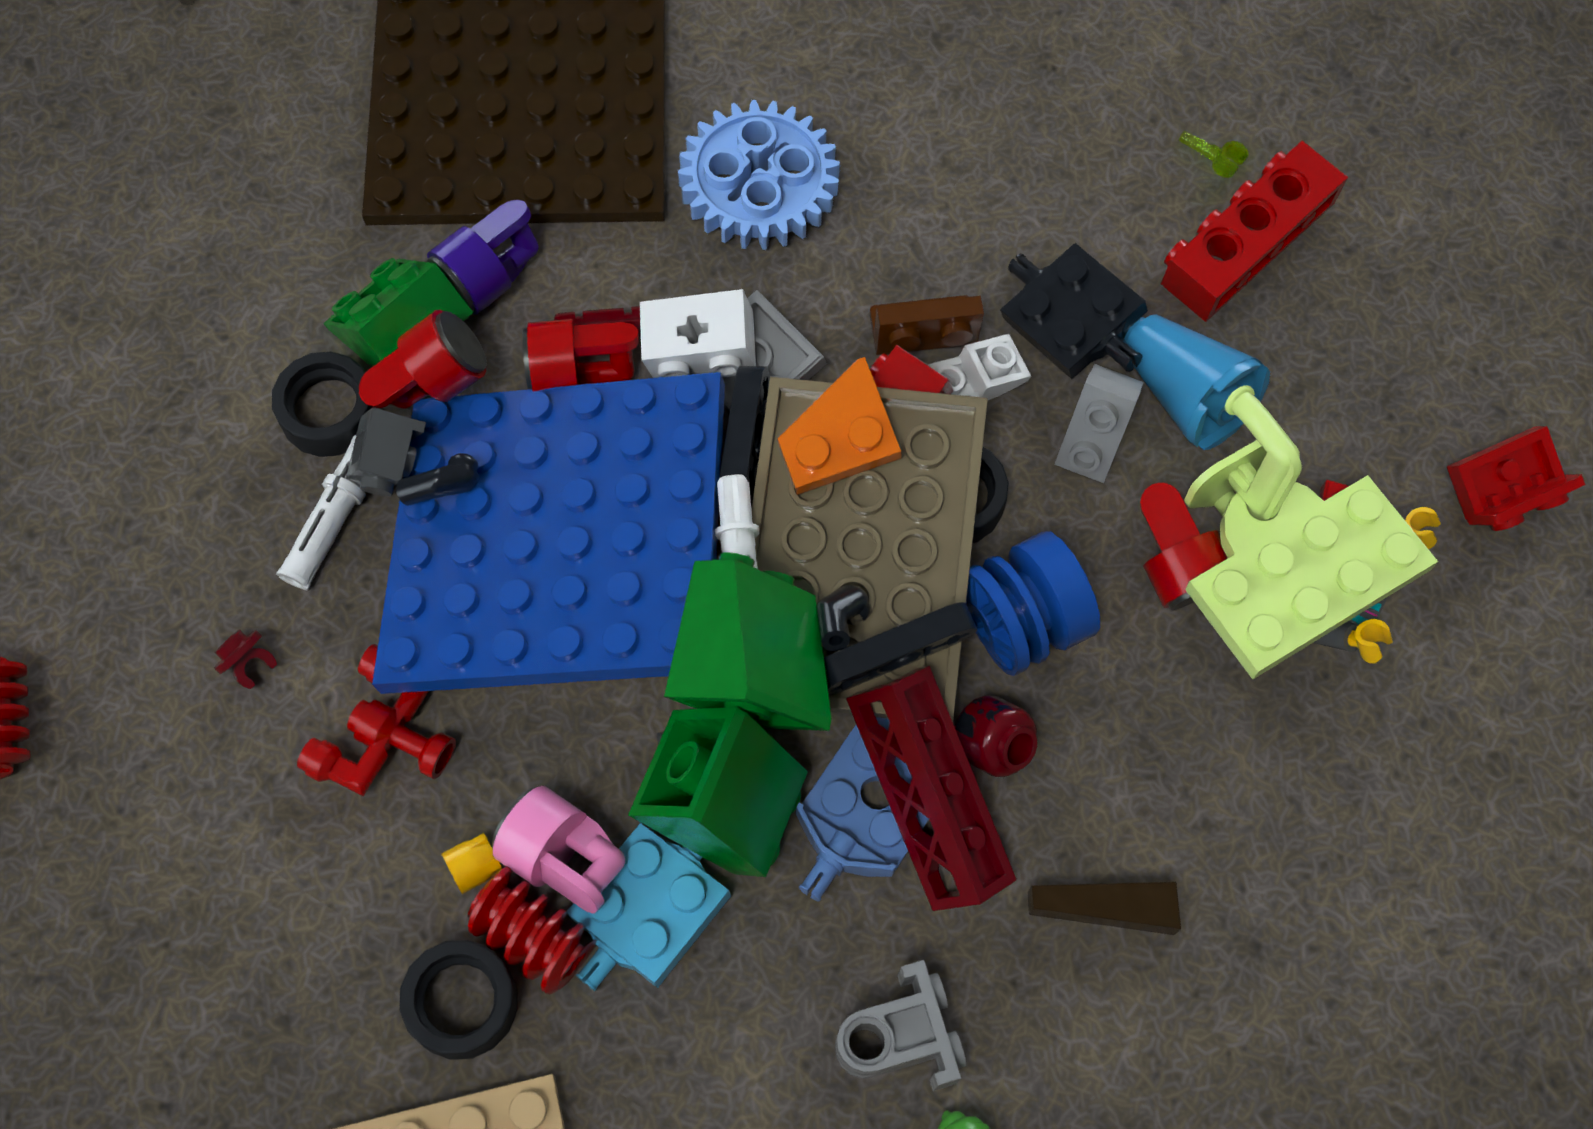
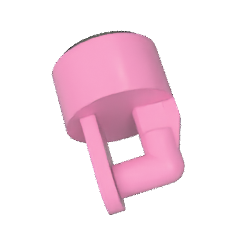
[492,786,626,914]

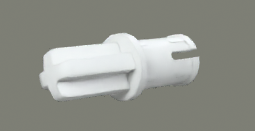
[715,474,759,569]

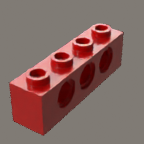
[1161,141,1348,322]

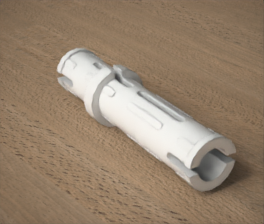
[276,435,366,591]

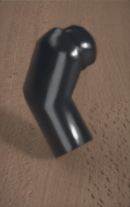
[396,453,480,506]
[817,585,870,651]

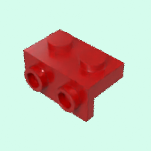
[1446,426,1586,531]

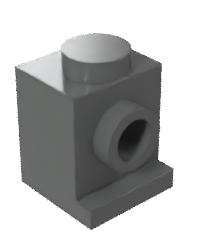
[346,407,426,496]

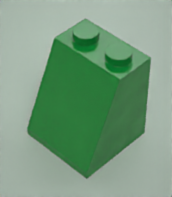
[664,552,832,731]
[628,707,808,877]

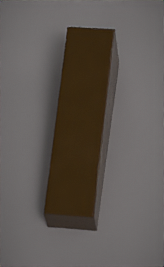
[1027,882,1181,935]

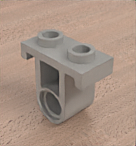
[1054,364,1144,483]
[835,960,966,1091]

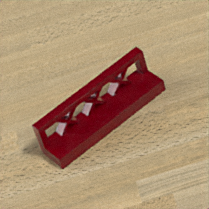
[846,666,1017,911]

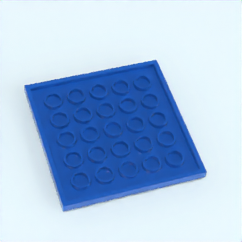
[372,372,725,694]

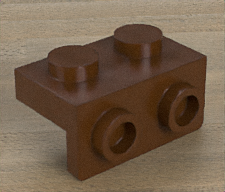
[870,295,984,355]

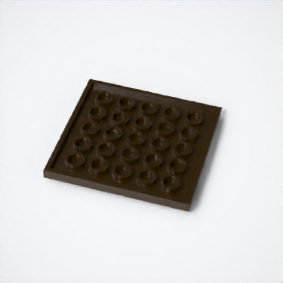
[362,0,665,225]

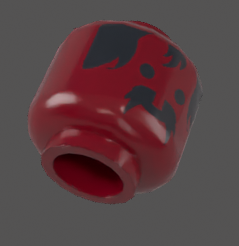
[955,695,1037,777]

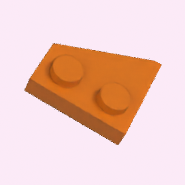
[777,357,901,495]

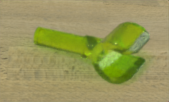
[1179,131,1249,178]

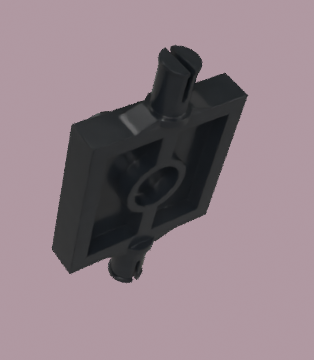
[1000,243,1148,379]

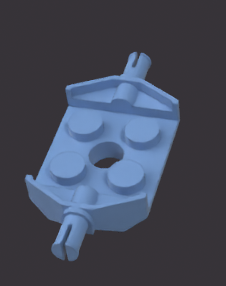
[796,717,929,902]

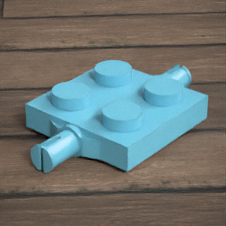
[567,823,731,991]

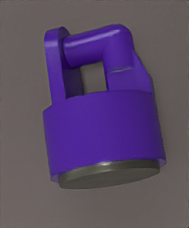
[427,200,539,315]

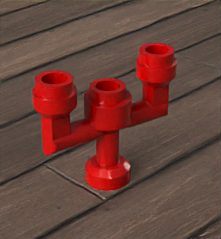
[297,644,456,797]

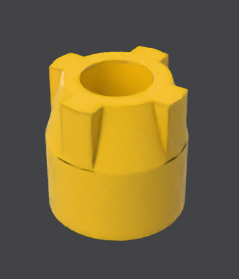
[441,833,502,895]

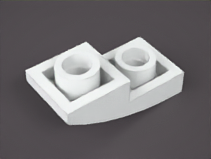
[927,334,1031,400]

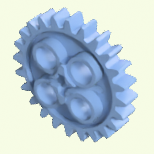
[678,100,840,250]

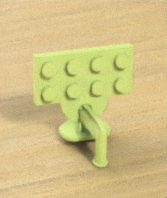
[1184,386,1438,679]

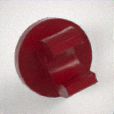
[214,629,277,689]

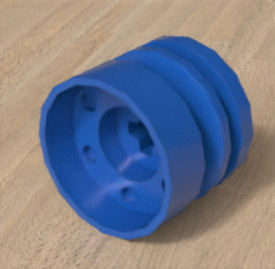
[966,531,1100,676]

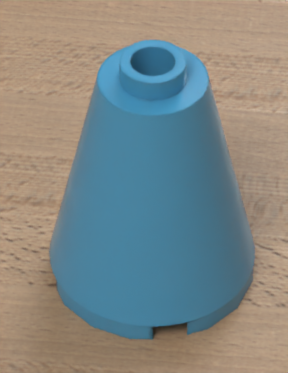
[1124,314,1270,450]

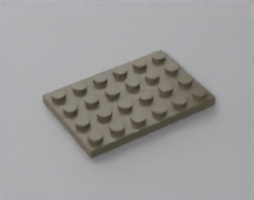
[752,377,988,722]

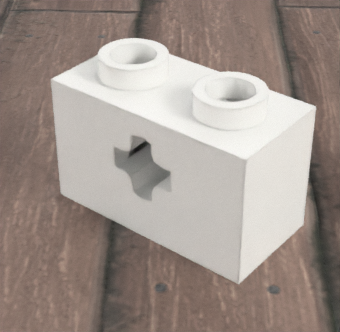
[640,289,756,378]

